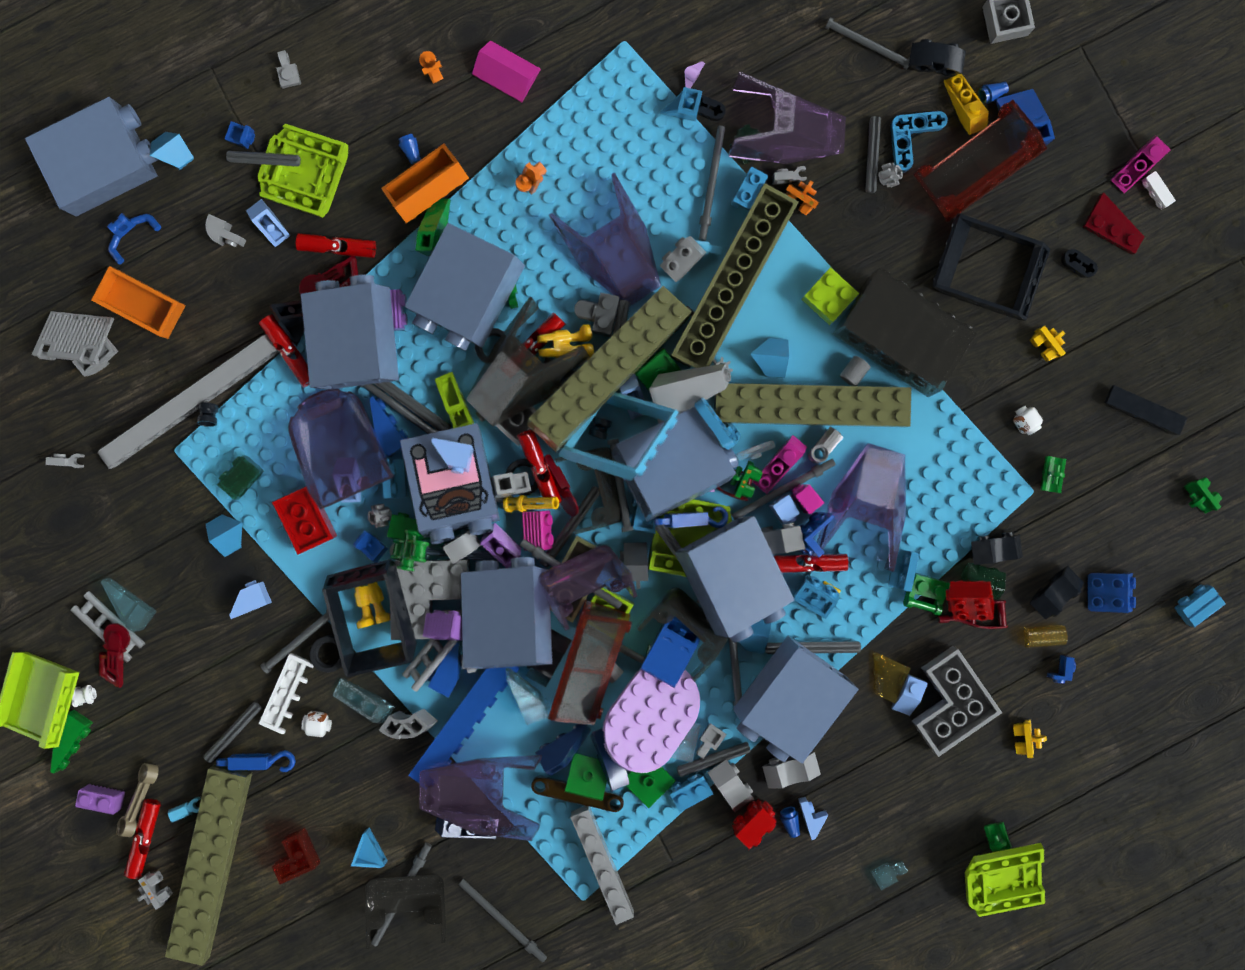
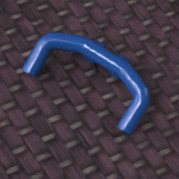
[107,213,161,264]

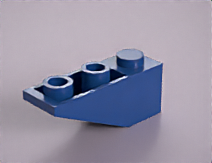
[369,396,409,457]
[428,640,461,698]

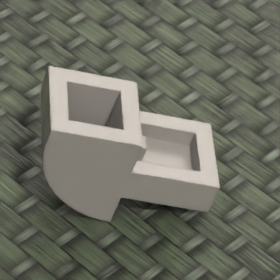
[205,214,246,248]
[72,338,118,377]

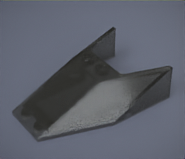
[466,296,589,426]

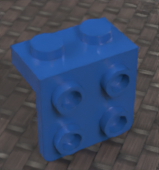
[799,512,834,557]
[1088,573,1136,613]

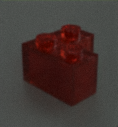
[272,827,320,884]

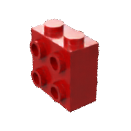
[946,581,994,621]
[732,799,777,850]

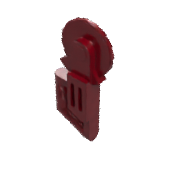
[299,256,358,295]
[542,454,579,517]
[99,623,131,688]

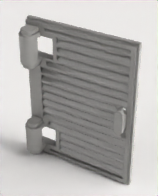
[32,311,114,365]

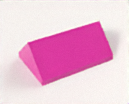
[472,40,541,103]

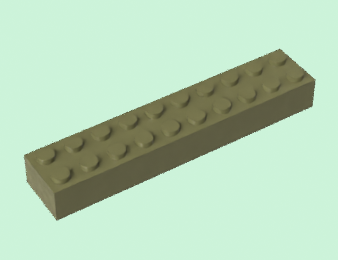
[671,183,799,369]
[527,286,691,452]
[714,383,911,427]
[165,764,252,966]

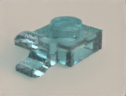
[871,861,908,890]

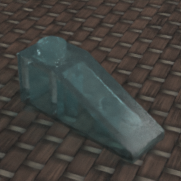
[101,578,157,632]
[505,668,550,725]
[333,678,395,723]

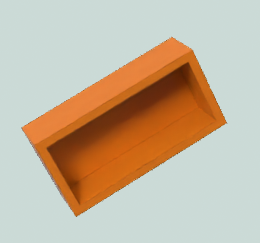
[381,143,469,223]
[92,266,186,339]

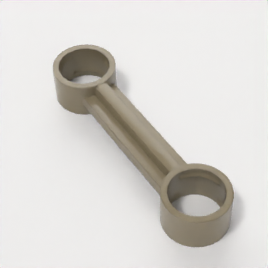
[116,763,158,837]

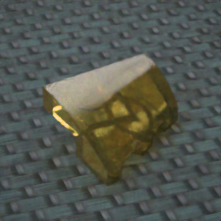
[873,652,911,703]

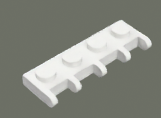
[259,653,314,734]

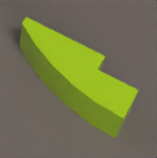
[435,372,474,428]

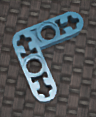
[890,111,948,173]
[694,398,741,450]

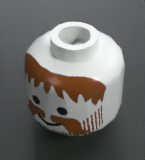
[1013,406,1043,435]
[302,711,332,737]

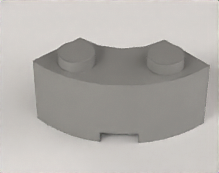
[761,522,805,554]
[379,709,438,739]
[762,752,821,788]
[707,759,753,812]

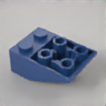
[996,89,1055,155]
[640,614,703,688]

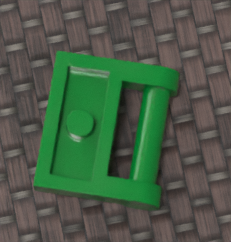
[903,573,950,615]

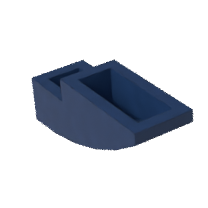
[590,728,630,792]

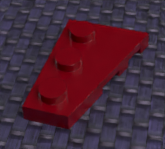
[1083,192,1144,255]

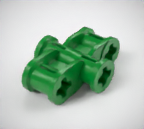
[390,530,429,572]

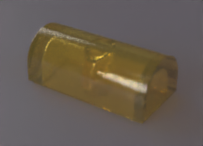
[1024,625,1068,648]

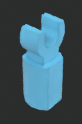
[695,240,723,254]
[168,797,201,822]

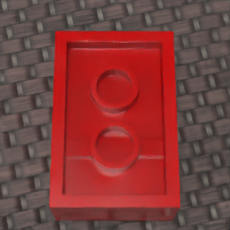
[272,484,337,555]

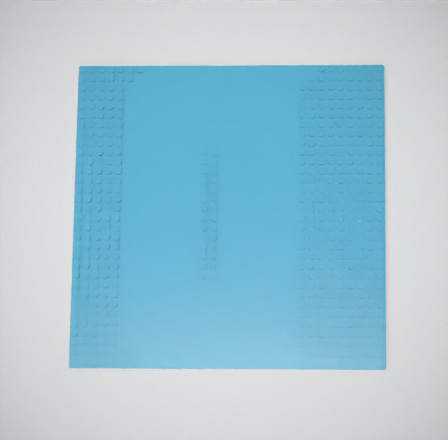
[174,41,1034,900]

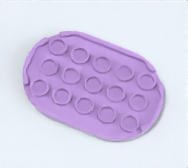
[603,669,700,773]

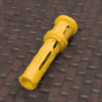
[503,495,559,513]

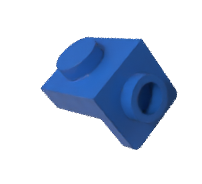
[225,121,255,149]
[353,531,388,563]
[1047,655,1076,683]

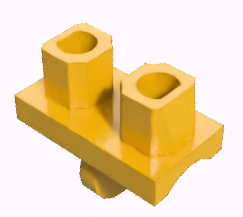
[1030,326,1066,362]
[1013,719,1047,758]

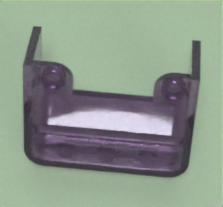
[539,545,637,631]

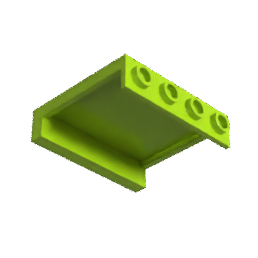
[0,652,79,749]

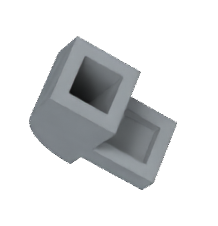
[490,472,531,498]
[442,528,481,564]

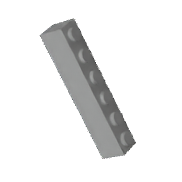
[571,806,634,925]

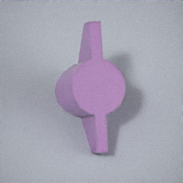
[684,61,705,88]

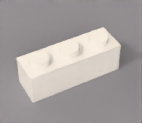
[1141,171,1176,210]

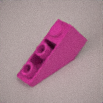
[1111,134,1171,193]
[753,435,807,494]

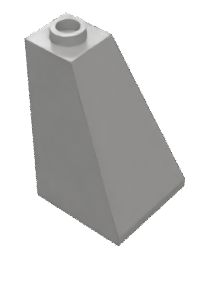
[649,363,731,423]

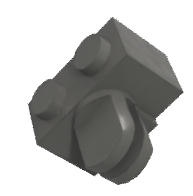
[574,292,620,337]
[620,542,648,590]

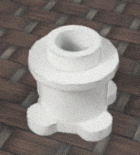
[72,685,97,707]

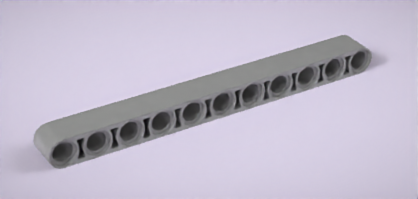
[98,335,279,469]

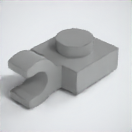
[276,50,301,89]
[772,166,807,185]
[46,454,85,468]
[696,723,727,759]

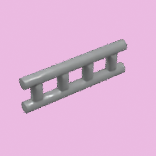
[71,591,145,662]
[402,639,458,692]

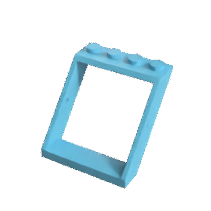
[558,392,679,481]

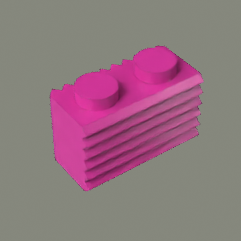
[791,484,824,514]
[522,510,554,551]

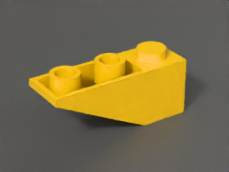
[944,74,989,135]

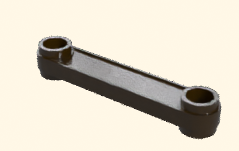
[531,776,624,812]

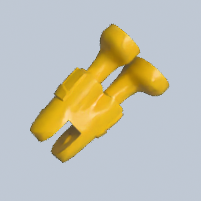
[537,324,594,360]
[354,582,390,629]

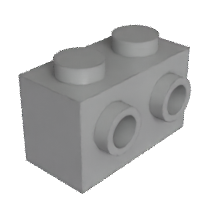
[660,236,707,282]

